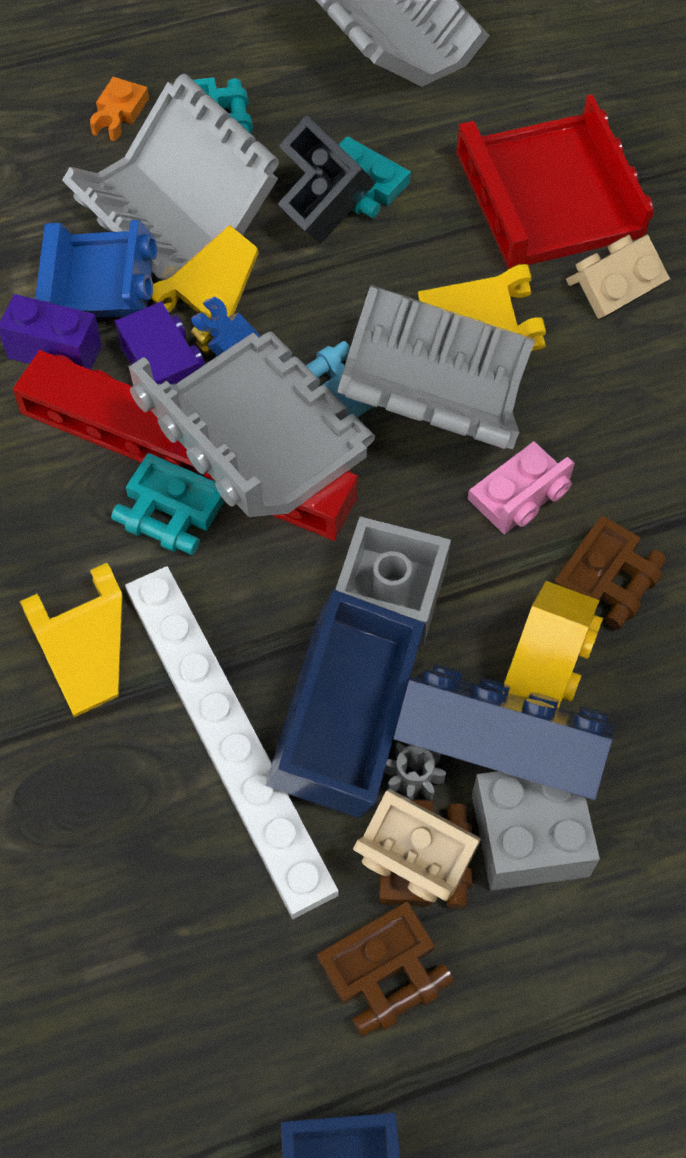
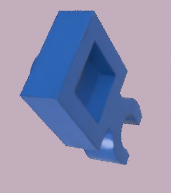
[191,297,261,356]

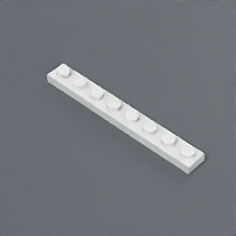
[125,566,338,919]

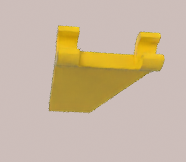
[151,225,259,355]
[418,264,546,351]
[20,563,123,717]

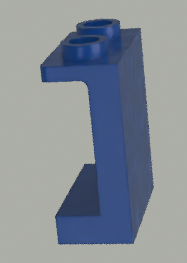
[35,219,158,318]

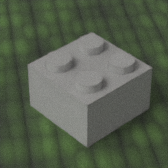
[335,517,451,647]
[472,771,600,891]

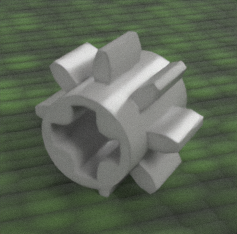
[384,742,446,801]

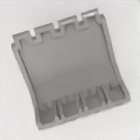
[316,0,490,87]
[63,74,279,281]
[337,285,535,449]
[129,331,375,517]

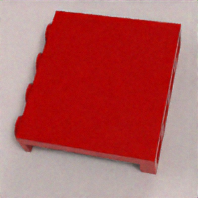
[456,95,654,269]

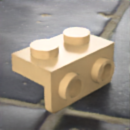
[566,234,670,319]
[353,789,481,902]

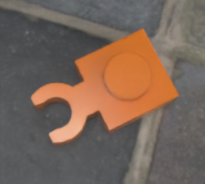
[90,77,149,141]

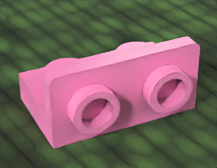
[468,441,575,535]

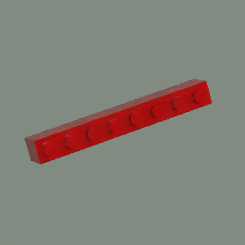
[13,350,358,541]

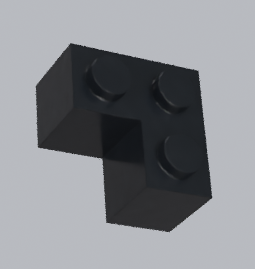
[278,115,376,244]

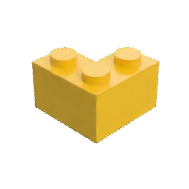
[504,581,603,708]

